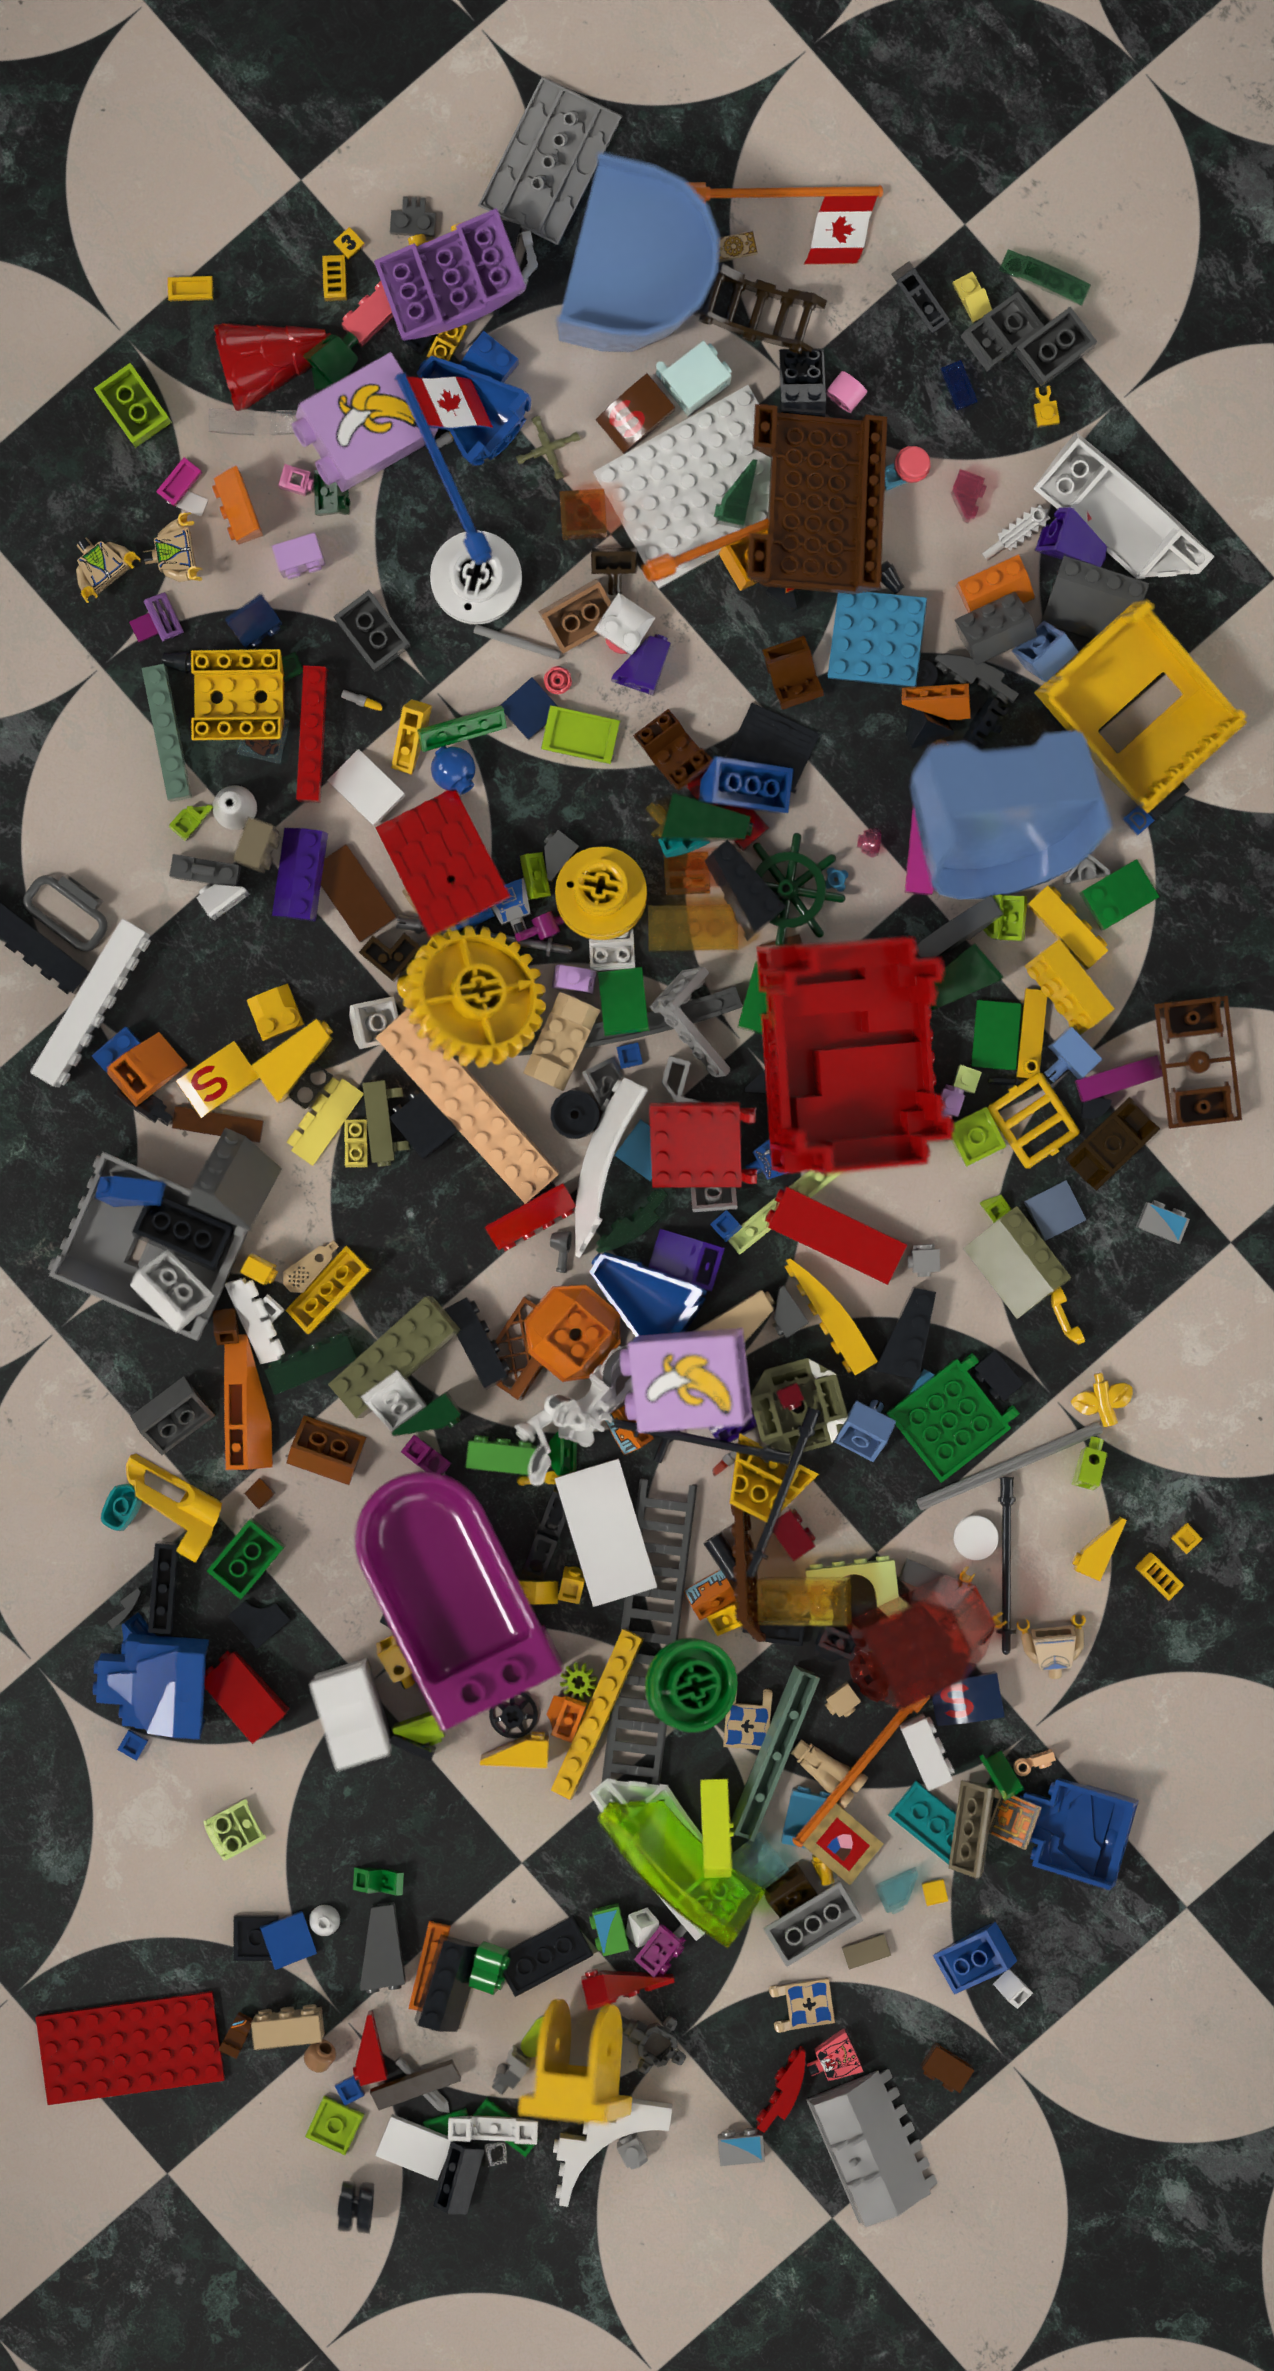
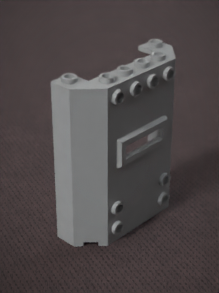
[48,1152,248,1341]

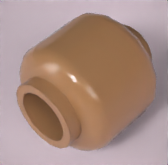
[304,2039,336,2073]

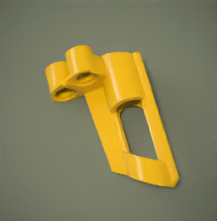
[126,1454,222,1563]

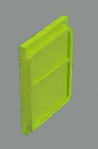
[541,705,620,764]

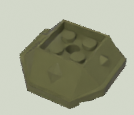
[750,1358,848,1456]

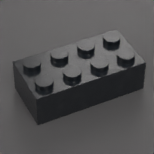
[132,1197,233,1272]

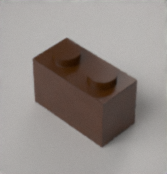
[921,2042,974,2093]

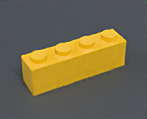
[1027,885,1109,970]

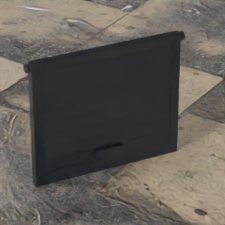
[724,703,820,793]

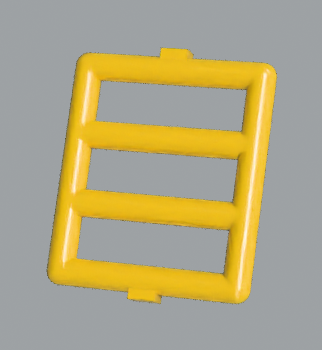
[988,1072,1080,1169]

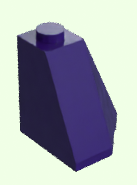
[1035,507,1107,567]
[611,634,671,696]

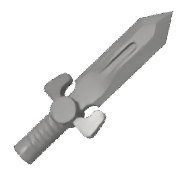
[395,2056,450,2113]

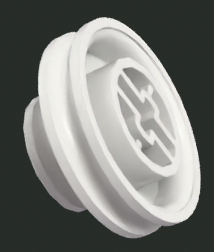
[430,531,522,625]

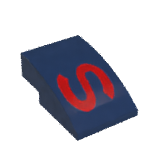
[929,1671,1005,1726]

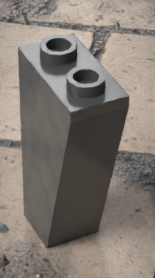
[360,1901,406,1993]

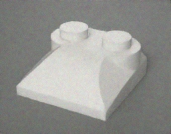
[594,593,655,655]
[349,996,398,1049]

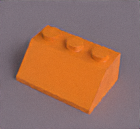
[212,465,263,545]
[956,554,1035,613]

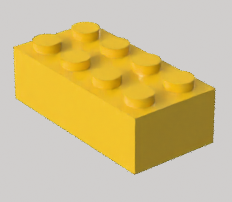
[1025,939,1115,1035]

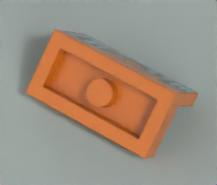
[604,1405,654,1455]
[684,1570,736,1621]

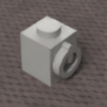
[907,1244,940,1277]
[617,2132,648,2169]

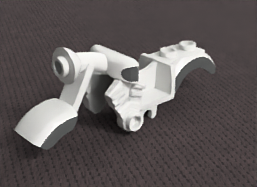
[515,1345,634,1486]

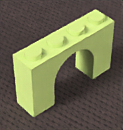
[805,1555,901,1624]

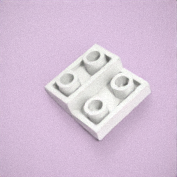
[589,928,635,971]

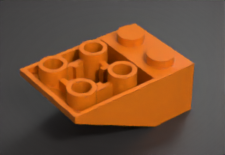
[107,1032,188,1107]

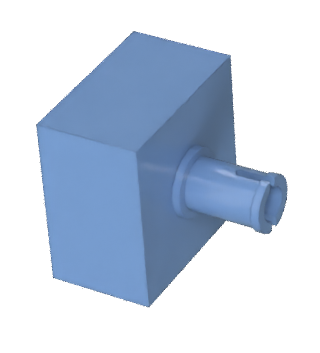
[1012,621,1078,682]
[1044,1027,1102,1083]
[834,1400,896,1462]

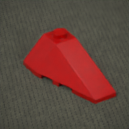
[581,1969,675,2010]

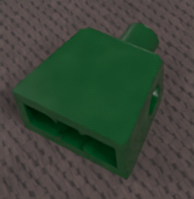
[303,332,358,386]

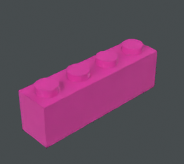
[904,806,936,895]

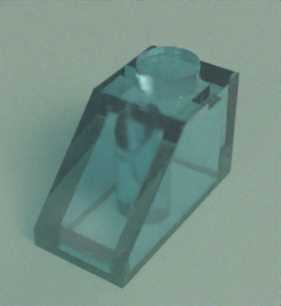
[875,1867,918,1914]

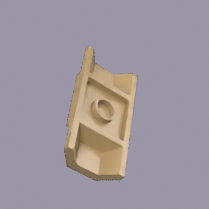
[523,992,600,1091]

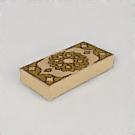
[718,231,758,263]

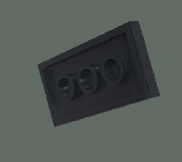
[503,1915,594,1997]

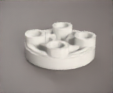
[953,1515,998,1560]

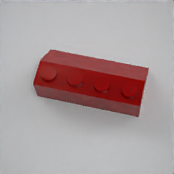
[485,1183,576,1251]

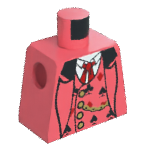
[806,2029,863,2081]

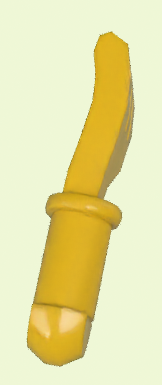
[517,1471,559,1486]

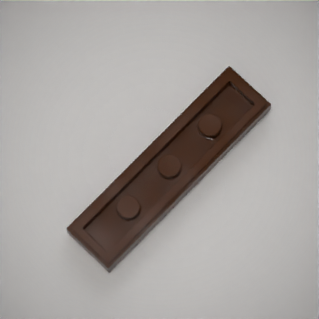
[172,1106,264,1143]

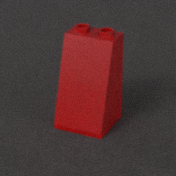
[204,1650,289,1744]

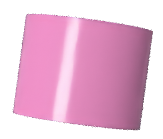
[826,371,867,413]

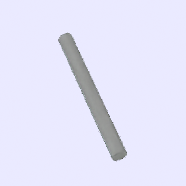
[474,625,561,660]

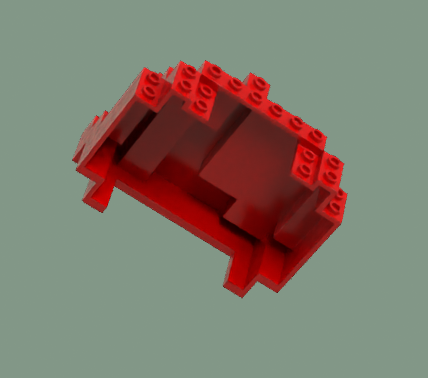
[756,937,954,1174]

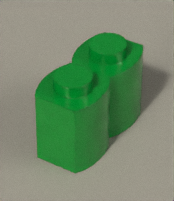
[469,1941,510,1995]

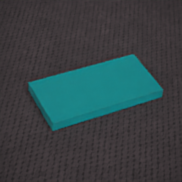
[888,1780,956,1865]

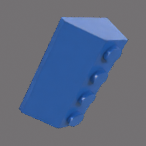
[699,757,793,813]

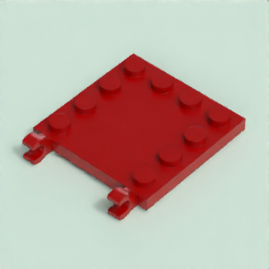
[649,1102,757,1188]

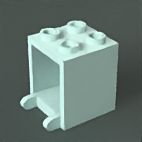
[656,340,732,417]

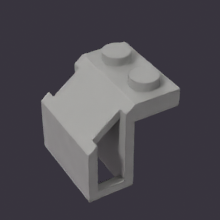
[662,1056,699,1103]

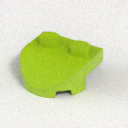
[983,895,1027,941]

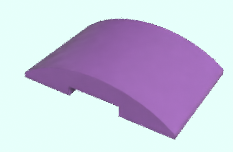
[374,208,526,340]

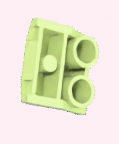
[203,1799,266,1861]

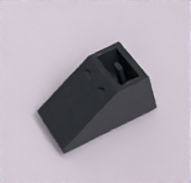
[779,349,826,417]

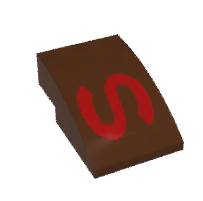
[595,373,675,454]

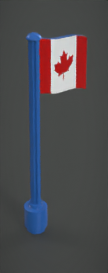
[395,372,493,565]

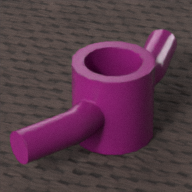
[515,911,565,941]

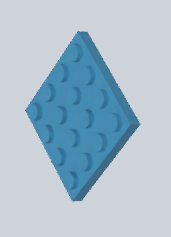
[827,592,927,688]

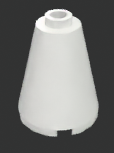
[212,785,257,830]

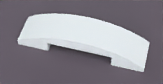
[448,2116,538,2144]

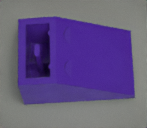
[648,1229,724,1291]

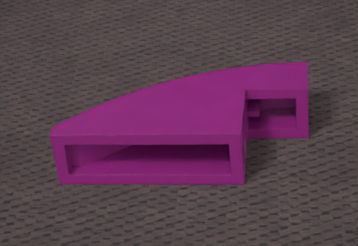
[1075,1055,1163,1102]

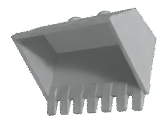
[806,2069,937,2227]

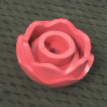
[544,666,572,694]

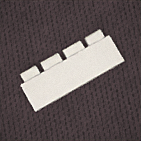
[224,1278,285,1364]

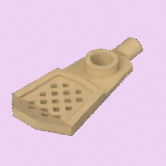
[283,1240,339,1293]

